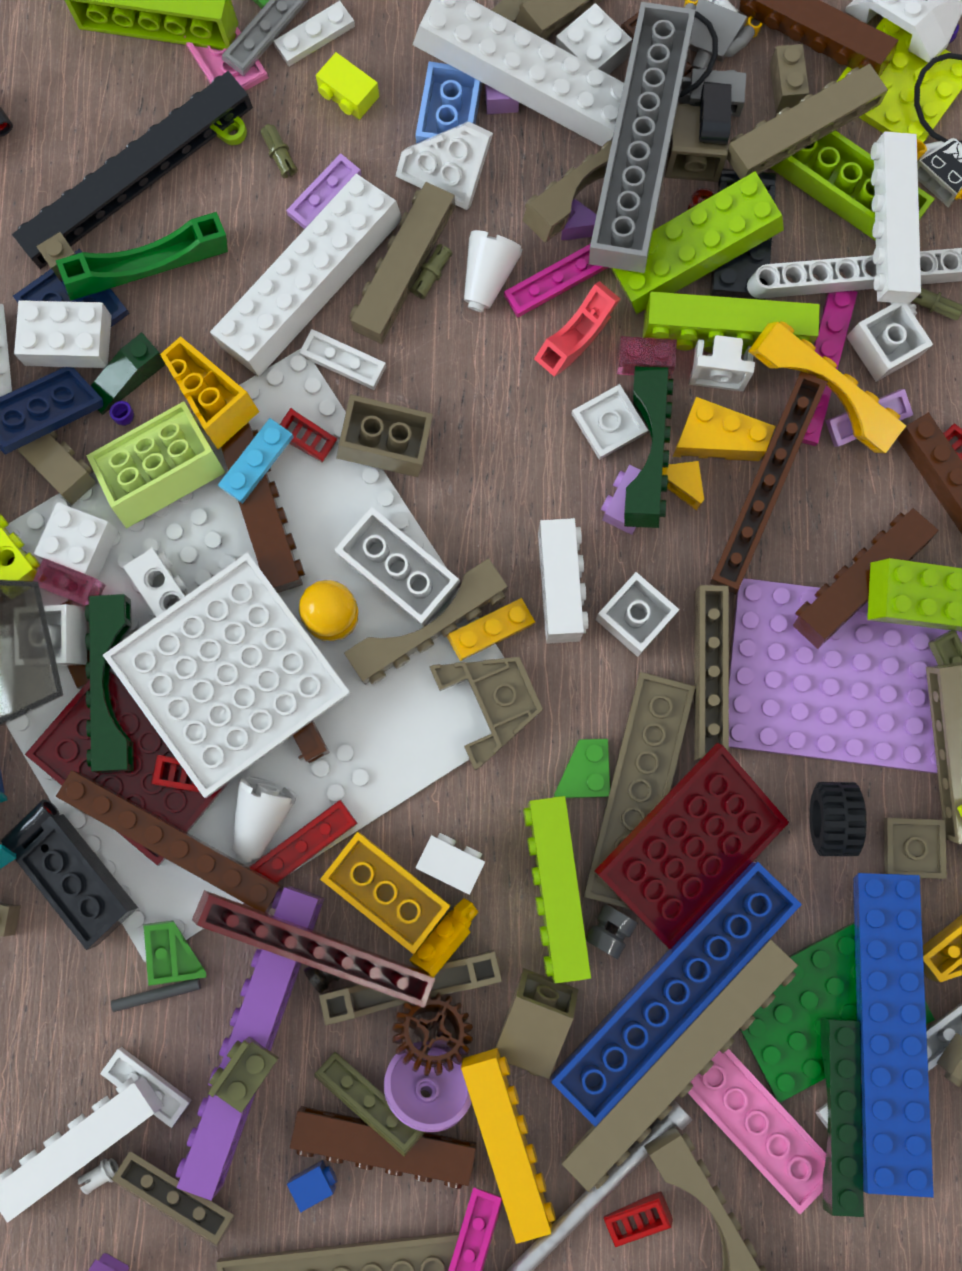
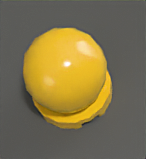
[298,580,359,641]

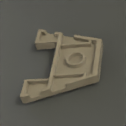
[429,657,543,770]

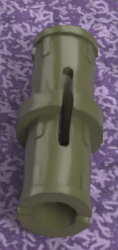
[410,244,453,299]

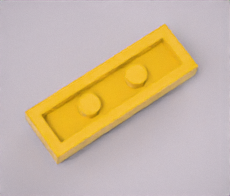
[447,598,535,661]

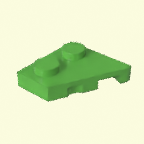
[554,739,610,798]
[143,920,207,986]

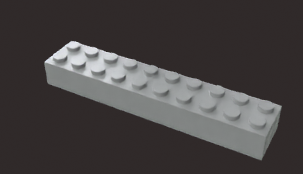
[589,2,696,273]

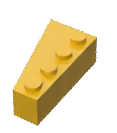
[160,336,259,449]

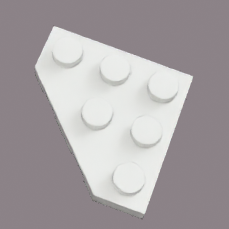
[395,121,493,210]

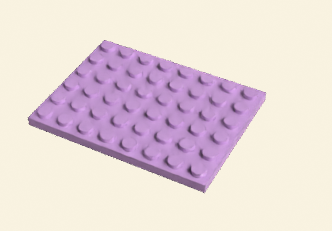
[729,578,962,774]

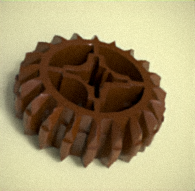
[392,992,473,1076]

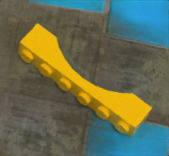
[748,321,906,453]

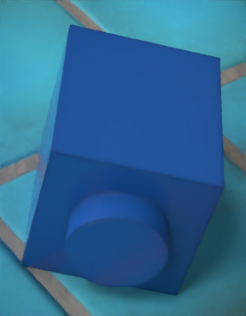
[287,1160,338,1213]

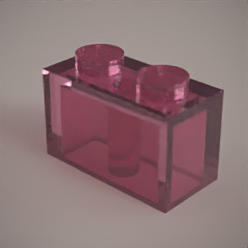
[616,336,677,378]
[32,558,105,607]

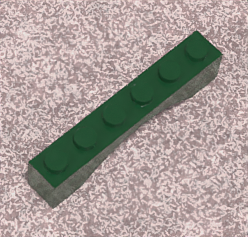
[624,366,674,528]
[85,594,134,773]
[820,1019,864,1217]

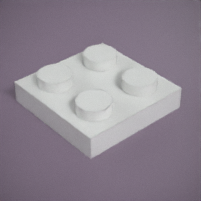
[571,384,648,460]

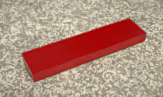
[250,800,358,883]

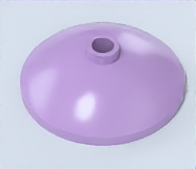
[384,1041,472,1132]

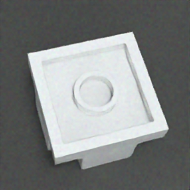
[689,335,755,392]

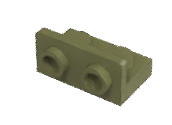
[208,1037,279,1113]

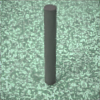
[111,979,201,1012]

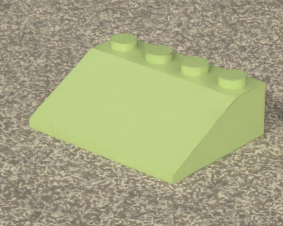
[86,401,226,529]

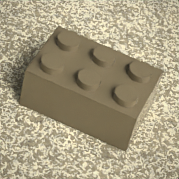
[336,394,433,477]

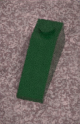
[91,332,166,415]

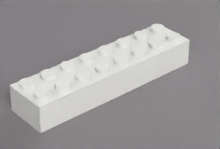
[413,0,624,147]
[210,174,402,377]

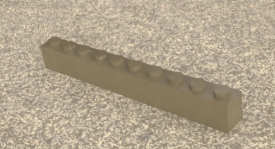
[561,939,798,1192]

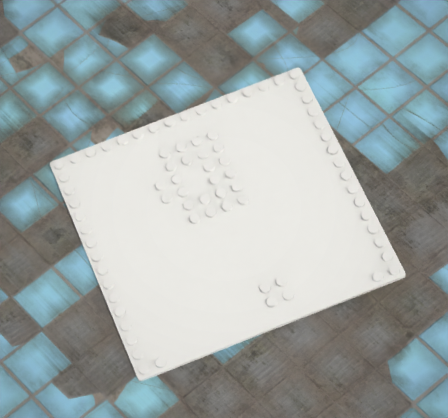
[0,349,538,962]

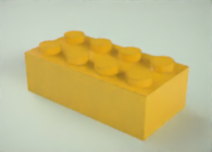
[320,832,451,954]

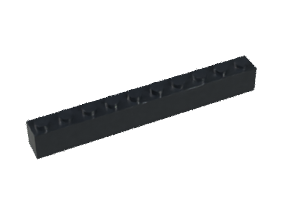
[12,71,253,269]

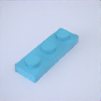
[218,418,294,504]

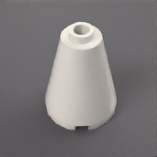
[464,230,522,312]
[232,776,297,862]

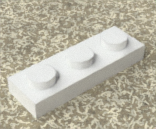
[273,1,355,67]
[299,329,386,390]
[100,1047,192,1128]

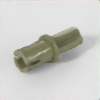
[261,124,298,178]
[912,287,962,320]

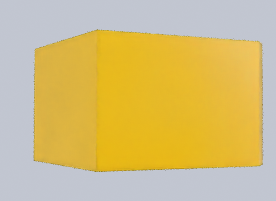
[662,461,704,510]

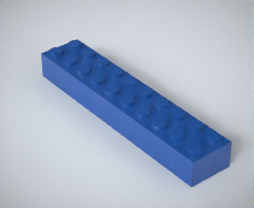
[550,862,802,1127]
[853,873,934,1198]

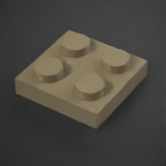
[884,818,947,879]

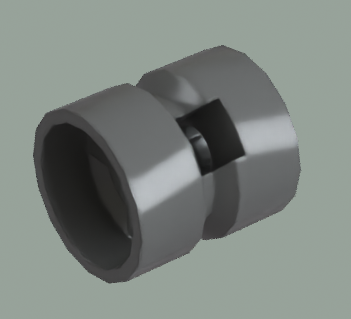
[586,904,638,959]

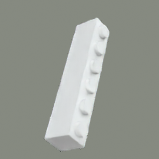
[871,131,921,304]
[0,1076,164,1223]

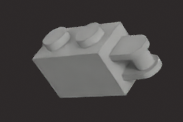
[678,68,746,117]

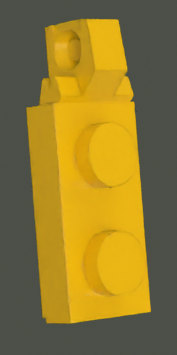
[409,898,478,977]

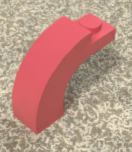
[534,281,620,377]

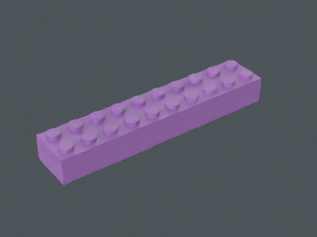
[176,886,325,1201]

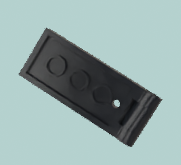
[710,168,776,300]
[1,800,138,950]

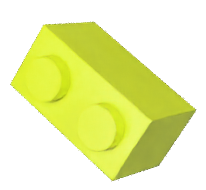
[316,52,379,120]

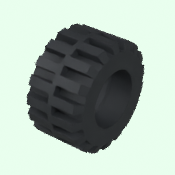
[809,782,867,856]

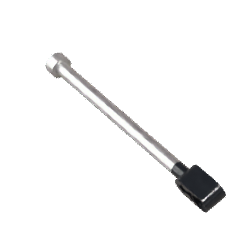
[506,1100,692,1271]

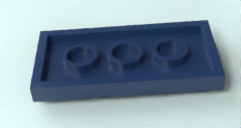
[0,367,103,455]

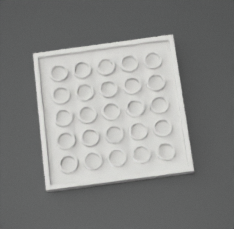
[103,552,350,798]

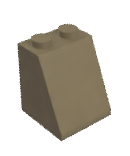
[665,103,728,182]
[495,968,578,1079]

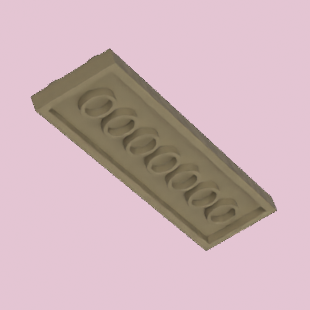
[583,672,696,909]
[216,1232,460,1271]

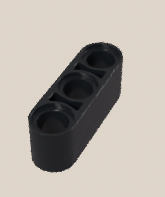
[699,82,732,145]

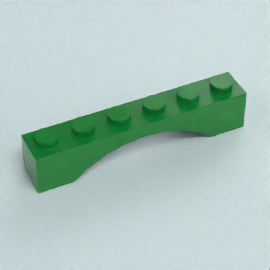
[55,212,228,301]

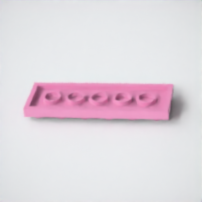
[688,1049,826,1214]

